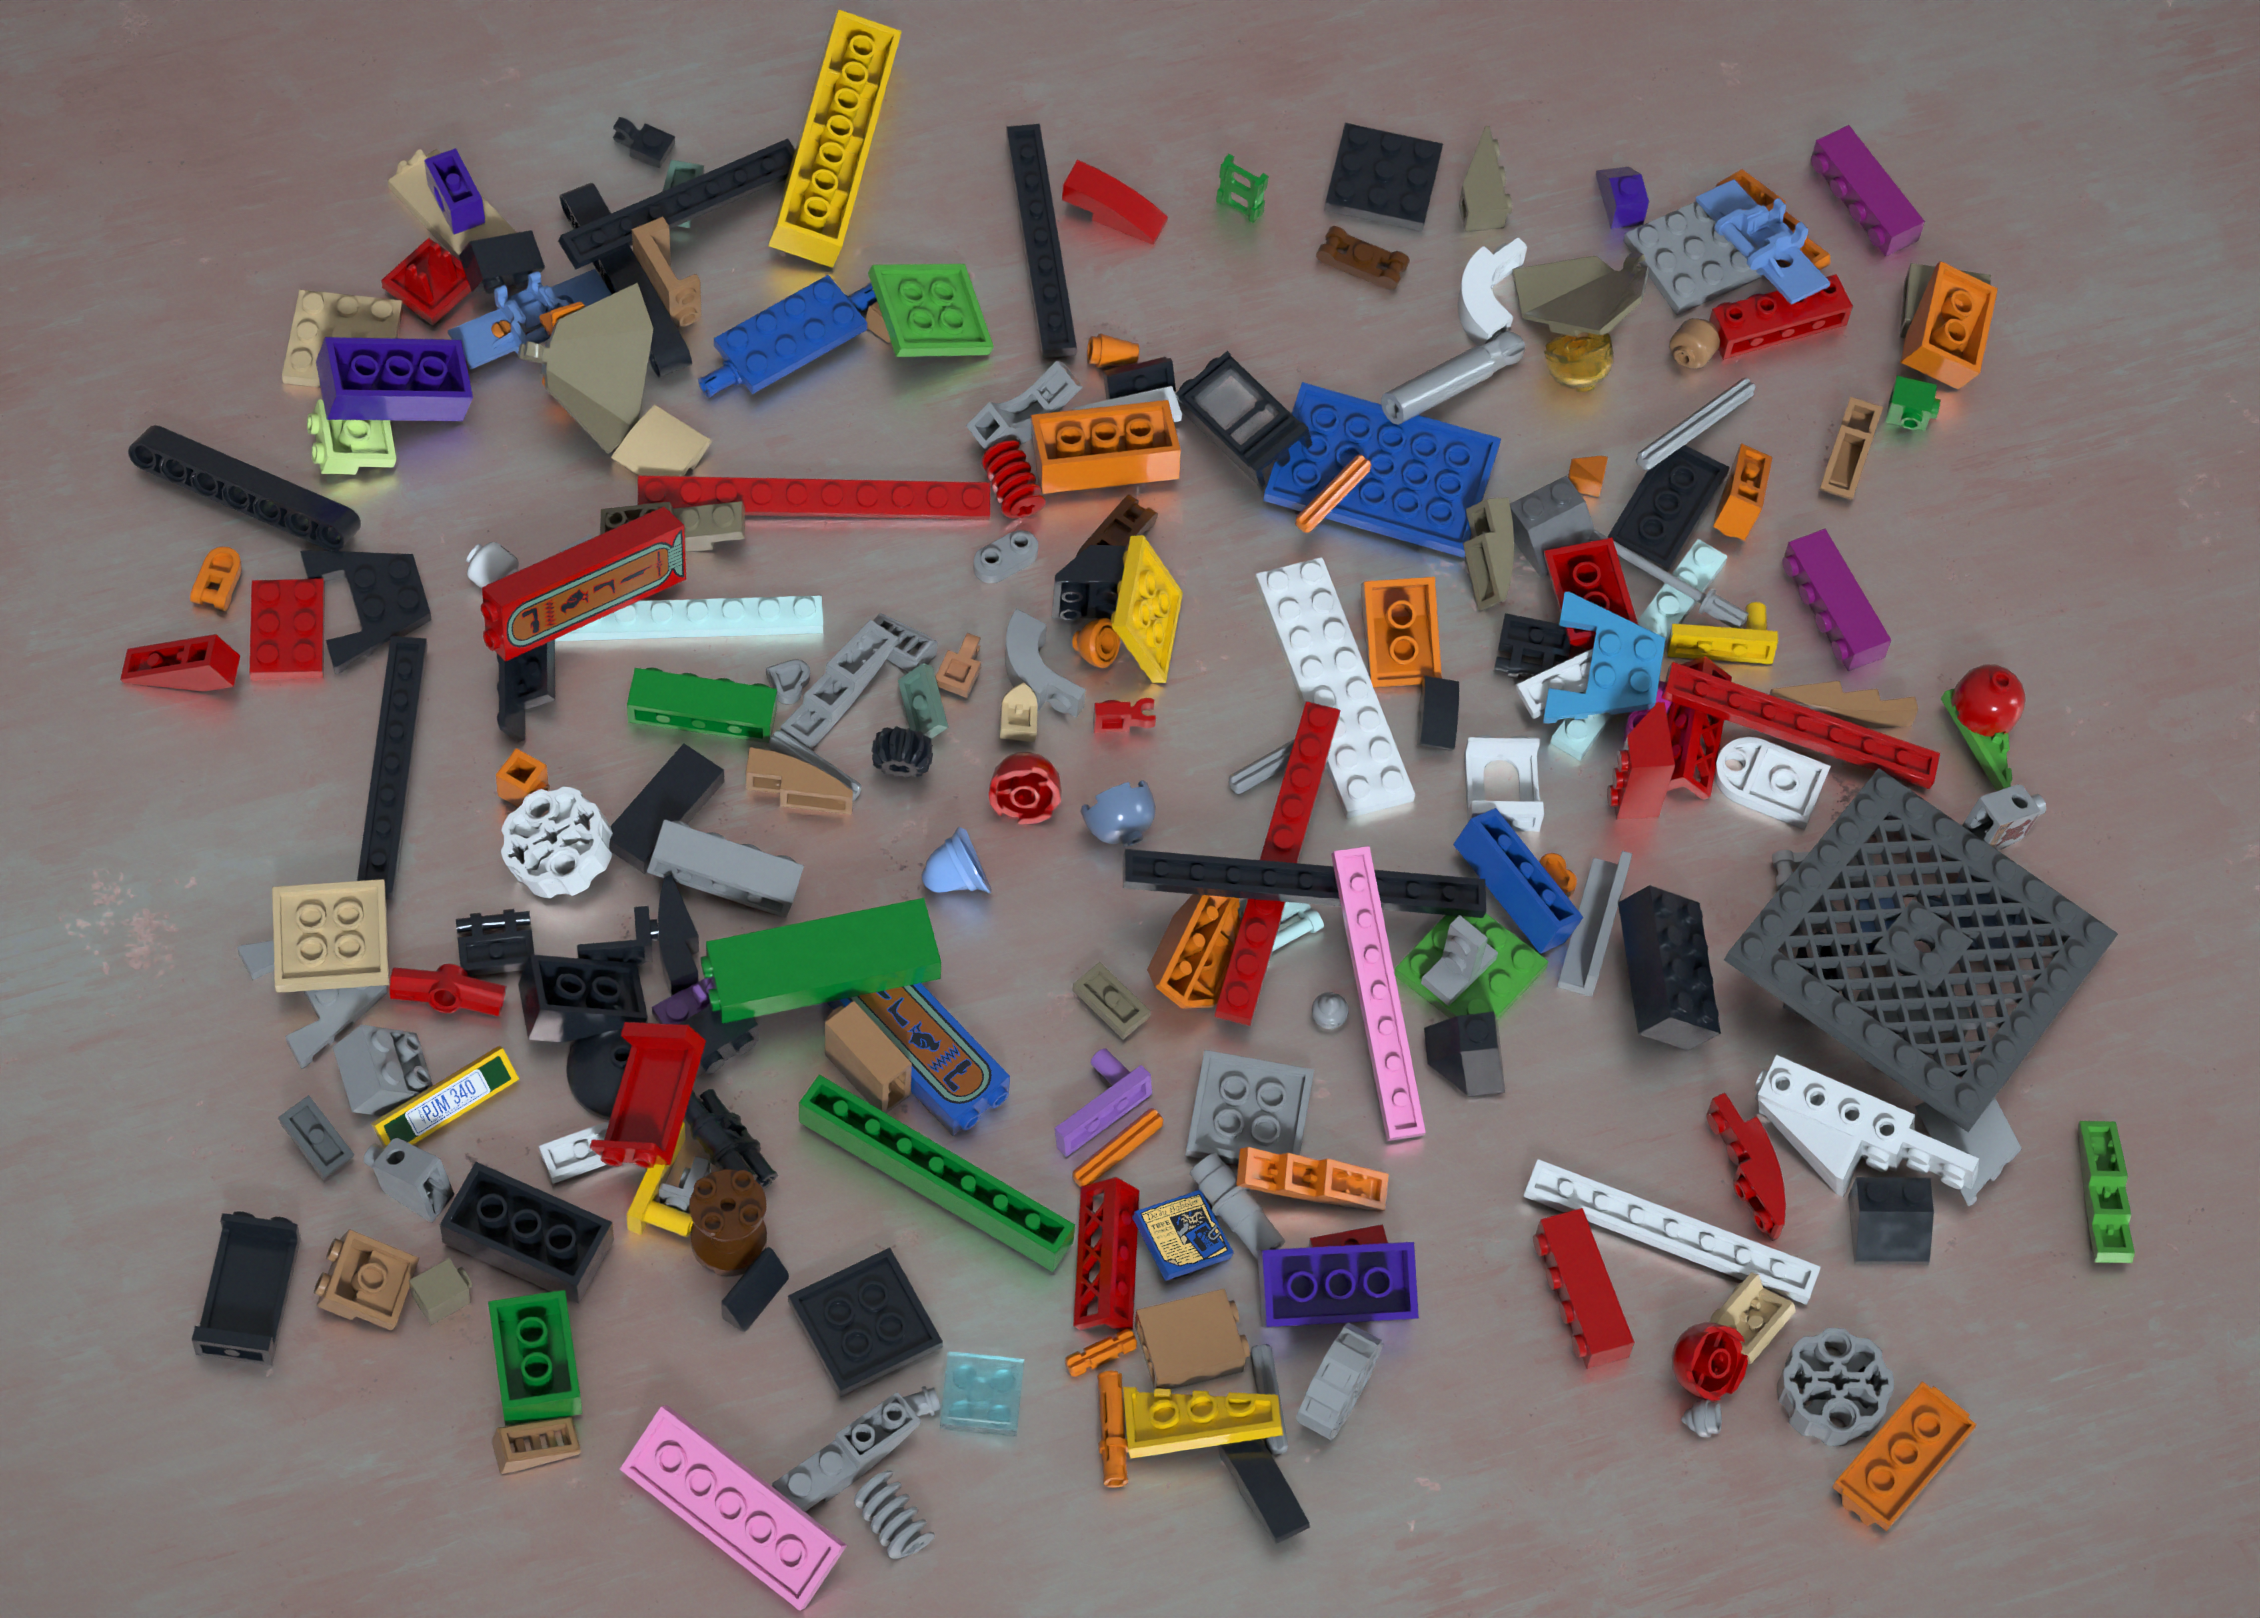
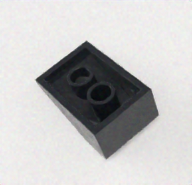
[518,954,648,1042]

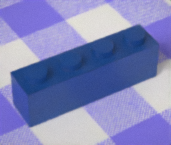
[1453,808,1584,954]

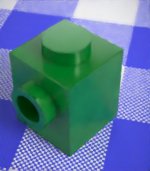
[1885,376,1941,431]

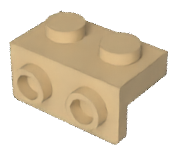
[1709,1272,1796,1364]

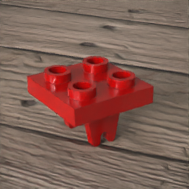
[381,238,471,326]

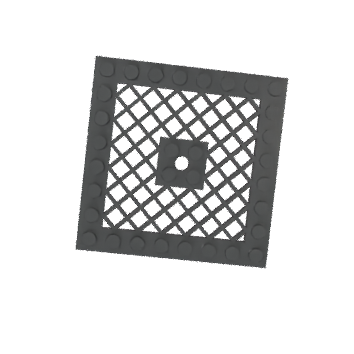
[1724,768,2118,1132]

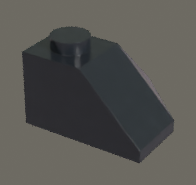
[1424,1012,1505,1097]

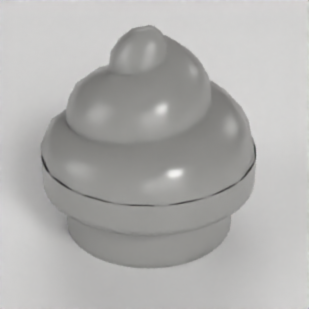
[1312,992,1349,1029]
[1681,1399,1722,1437]

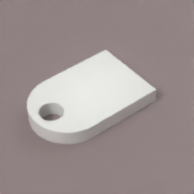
[1714,737,1831,830]

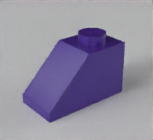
[1596,167,1649,229]

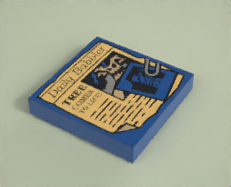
[1132,1190,1234,1281]

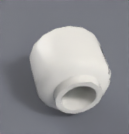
[466,542,519,589]

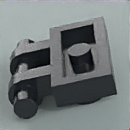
[1494,613,1571,678]
[456,909,534,976]

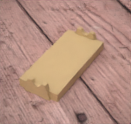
[388,149,516,261]

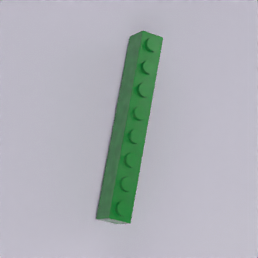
[799,1074,1075,1272]

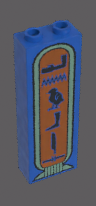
[826,983,1010,1136]

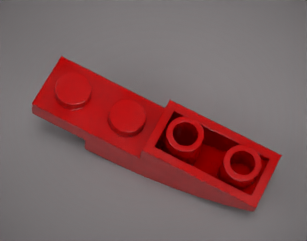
[1707,1093,1786,1241]

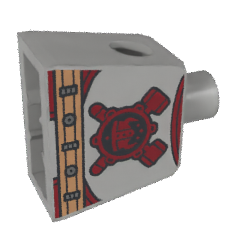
[1962,784,2046,851]

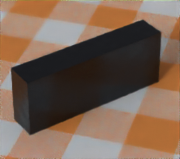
[609,743,725,874]

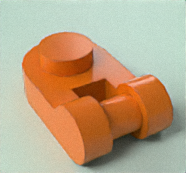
[190,547,242,611]

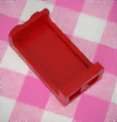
[590,1022,706,1168]

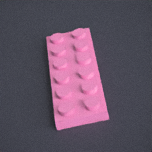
[620,1405,847,1610]

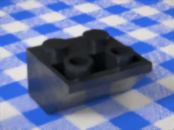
[1052,545,1126,621]

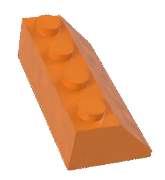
[1031,400,1181,494]

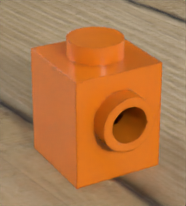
[496,748,550,808]

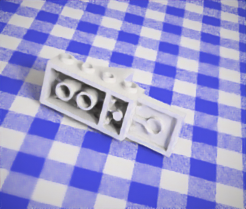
[1754,1055,1979,1197]

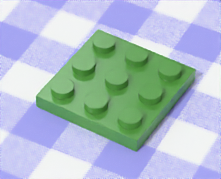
[868,264,994,357]
[1394,913,1549,1020]

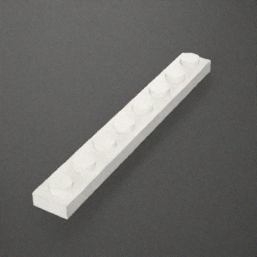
[1523,1159,1821,1305]

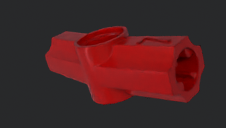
[389,964,507,1017]

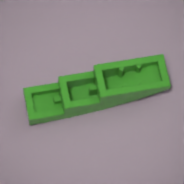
[2078,1121,2135,1263]

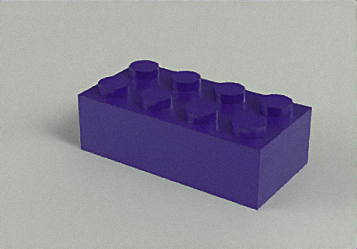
[316,337,473,421]
[1257,1242,1419,1327]

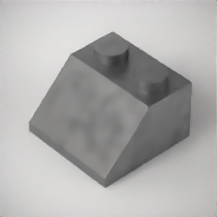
[1510,476,1595,579]

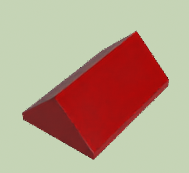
[1544,538,1638,650]

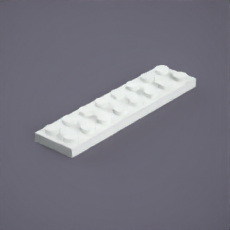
[1255,557,1415,819]

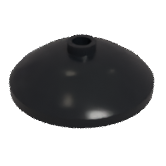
[566,1022,648,1121]

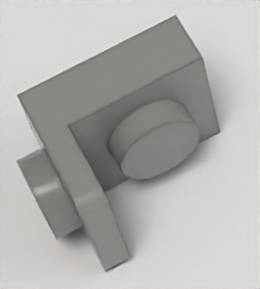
[659,1156,711,1213]

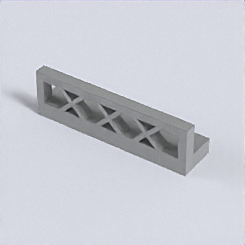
[1557,851,1632,997]

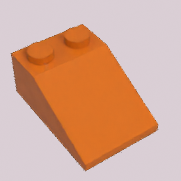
[1900,261,1998,389]
[1361,577,1442,688]

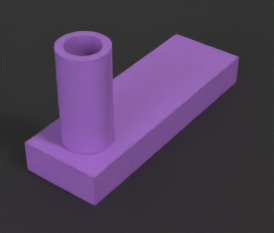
[1055,1048,1152,1157]

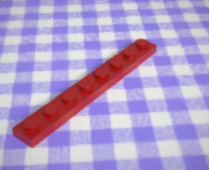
[1661,662,1940,789]

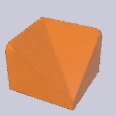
[1568,456,1608,497]

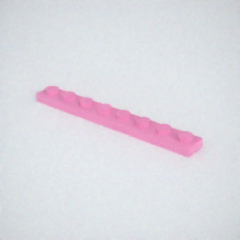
[1331,846,1426,1141]

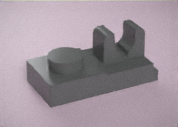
[278,1095,355,1180]

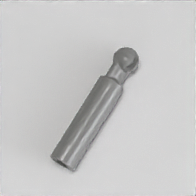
[1381,331,1525,425]

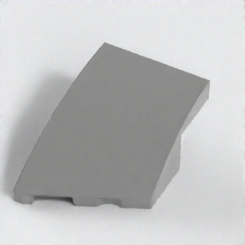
[1915,1098,2022,1207]

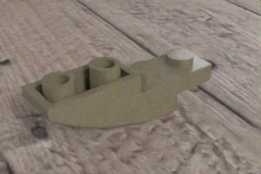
[600,501,745,551]

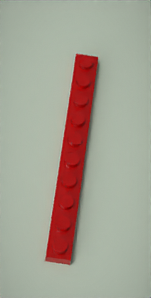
[638,476,990,520]
[1215,701,1341,1026]

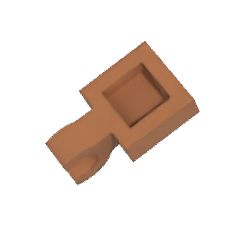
[935,633,981,698]

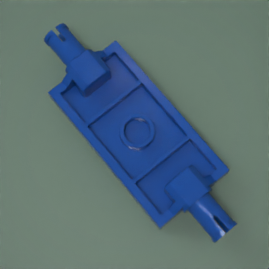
[698,275,877,398]

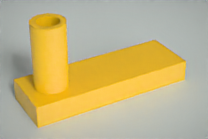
[1667,602,1778,664]
[626,1122,694,1237]

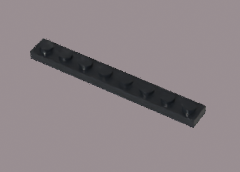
[1006,124,1077,358]
[558,138,795,270]
[357,636,428,900]

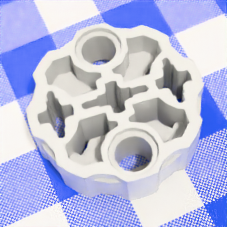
[501,786,613,898]

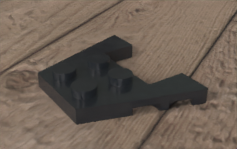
[301,550,432,674]

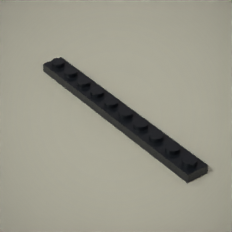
[1123,849,1486,918]

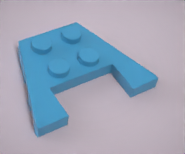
[1543,591,1666,724]

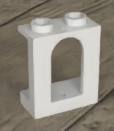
[1464,735,1544,831]

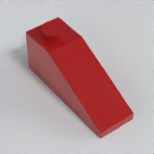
[120,634,240,691]

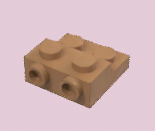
[314,1229,420,1331]

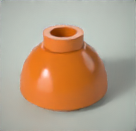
[1072,618,1120,668]

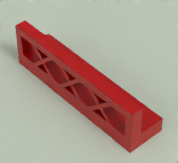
[1667,656,1732,800]
[1073,1177,1140,1332]

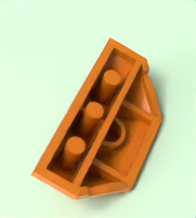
[1147,894,1241,1009]

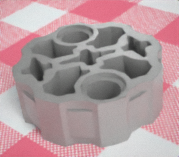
[1296,1322,1384,1440]
[1777,1328,1894,1446]

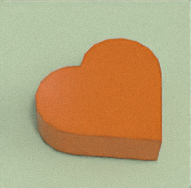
[1539,853,1577,897]

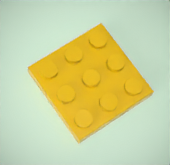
[1111,535,1183,683]

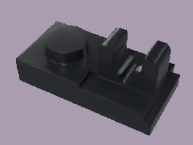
[1103,356,1176,400]

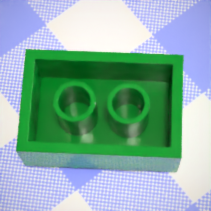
[488,1290,582,1426]

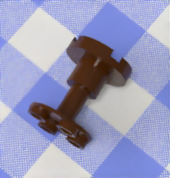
[689,1169,767,1277]

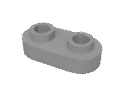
[973,530,1038,583]

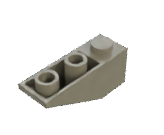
[1459,126,1512,232]

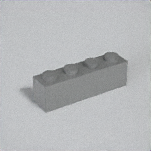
[647,819,804,918]

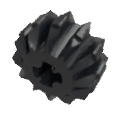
[871,726,933,778]

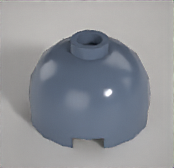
[1080,780,1156,847]

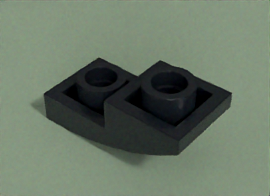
[1417,676,1459,751]

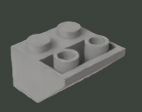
[333,1024,433,1116]

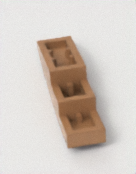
[1769,681,1919,729]

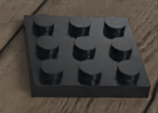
[1324,123,1443,231]
[788,1248,943,1397]

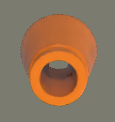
[1087,333,1139,368]

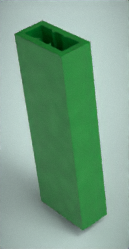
[700,898,941,1024]

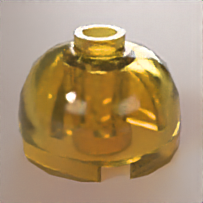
[1544,333,1614,392]

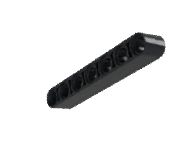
[559,182,692,378]
[128,425,361,551]

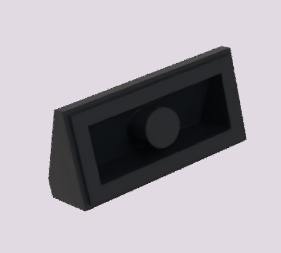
[721,1246,789,1332]

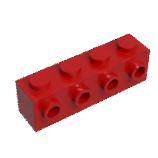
[1709,274,1853,360]

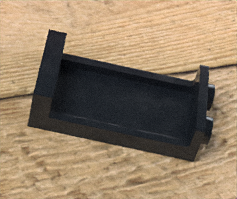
[192,1211,301,1365]

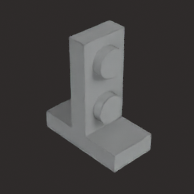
[1421,915,1498,1006]

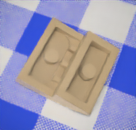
[611,405,712,476]

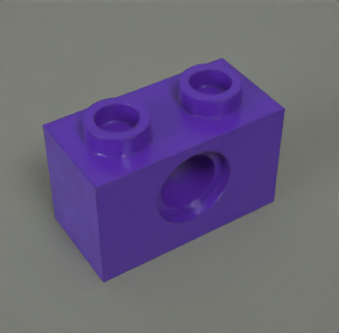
[424,148,485,235]

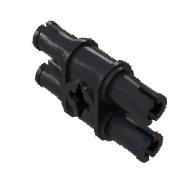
[684,1089,778,1189]

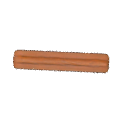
[1295,455,1371,533]
[1072,1108,1164,1188]

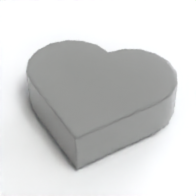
[766,659,810,705]

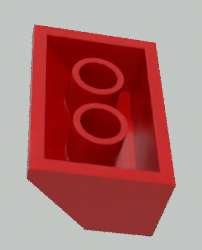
[1607,702,1675,820]

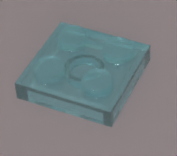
[940,1351,1024,1436]

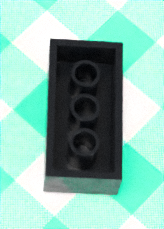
[1618,885,1721,1050]
[440,1162,614,1304]

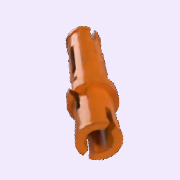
[1097,1371,1128,1488]

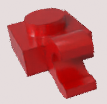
[1093,698,1156,733]

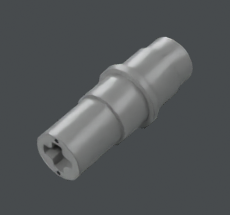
[1190,1153,1285,1260]

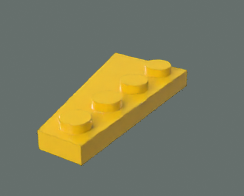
[1123,1387,1283,1458]

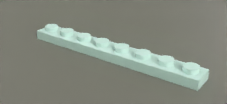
[1550,539,1728,761]
[555,595,823,641]

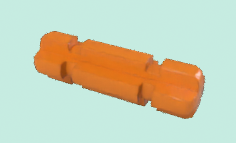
[1065,1329,1137,1377]

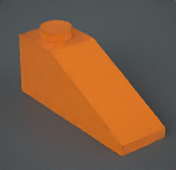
[1713,443,1772,541]

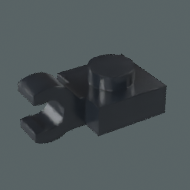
[613,117,675,169]

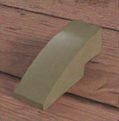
[1463,497,1514,610]

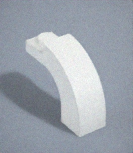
[1458,237,1527,347]

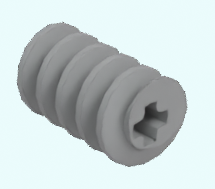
[854,1470,935,1559]

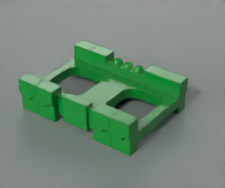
[1216,154,1269,223]

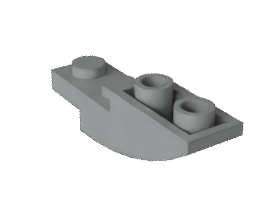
[772,1392,921,1512]

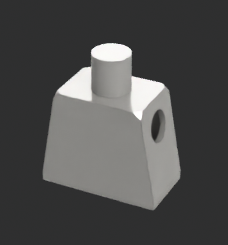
[364,1138,455,1223]

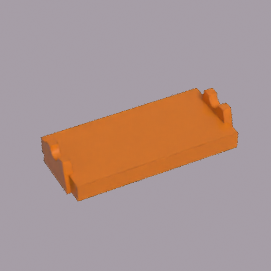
[1832,1381,1977,1531]

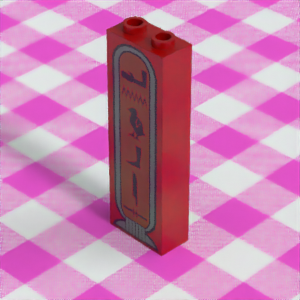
[481,507,686,661]

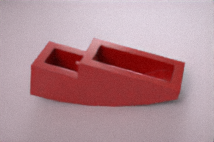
[1062,160,1168,245]

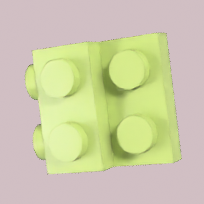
[307,399,397,475]

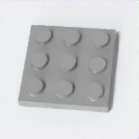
[1623,202,1762,315]
[1185,1050,1314,1165]

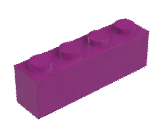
[1810,125,1925,257]
[1782,529,1891,672]

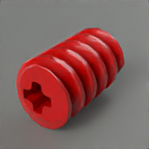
[982,441,1046,519]

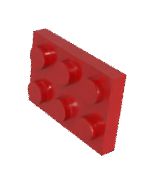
[249,579,325,680]

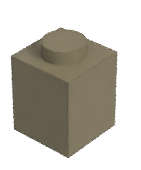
[409,1258,473,1326]

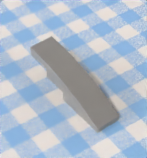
[781,619,899,750]

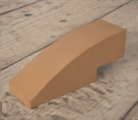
[1819,396,1883,500]
[746,747,853,815]

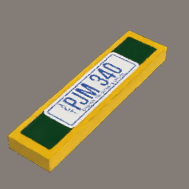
[371,1046,519,1148]

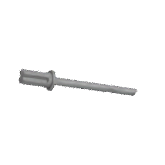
[1589,530,1749,628]

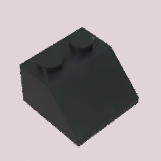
[1848,1177,1934,1265]

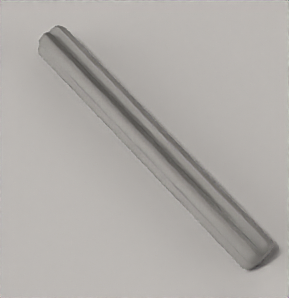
[1636,378,1756,470]

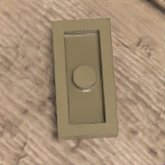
[1072,962,1151,1039]

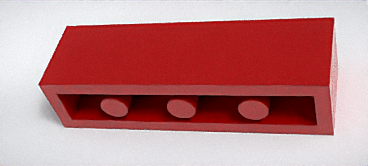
[1533,1208,1635,1369]

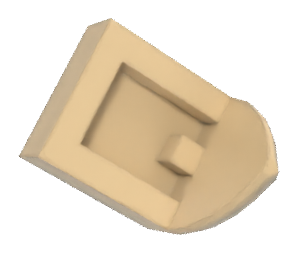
[999,682,1038,742]

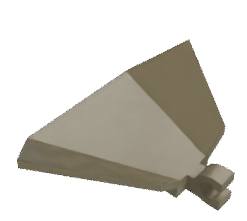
[1512,252,1649,337]
[517,283,653,454]

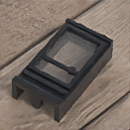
[1175,351,1313,488]

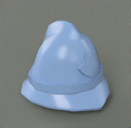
[921,827,991,893]

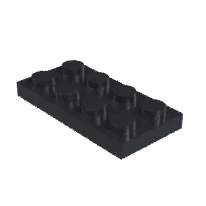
[1607,445,1730,573]

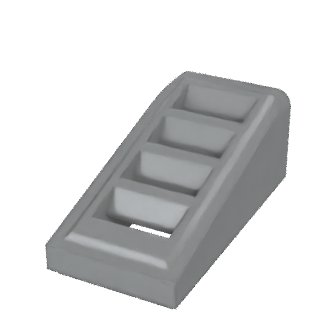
[873,613,938,673]

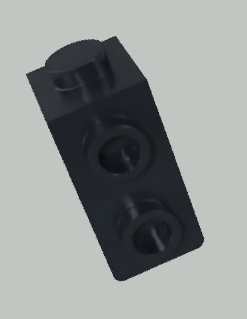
[577,906,659,966]

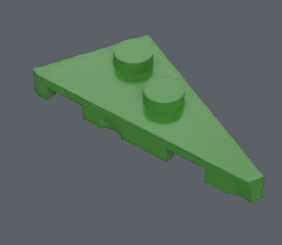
[1941,689,2012,791]

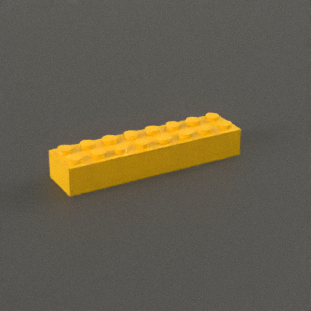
[768,9,902,268]

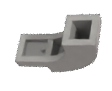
[966,360,1083,451]
[1005,608,1086,718]

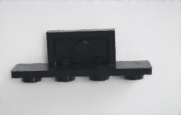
[497,639,555,742]

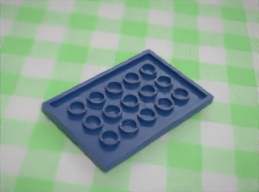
[1263,382,1501,558]

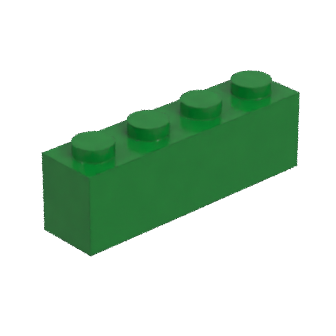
[627,667,777,743]

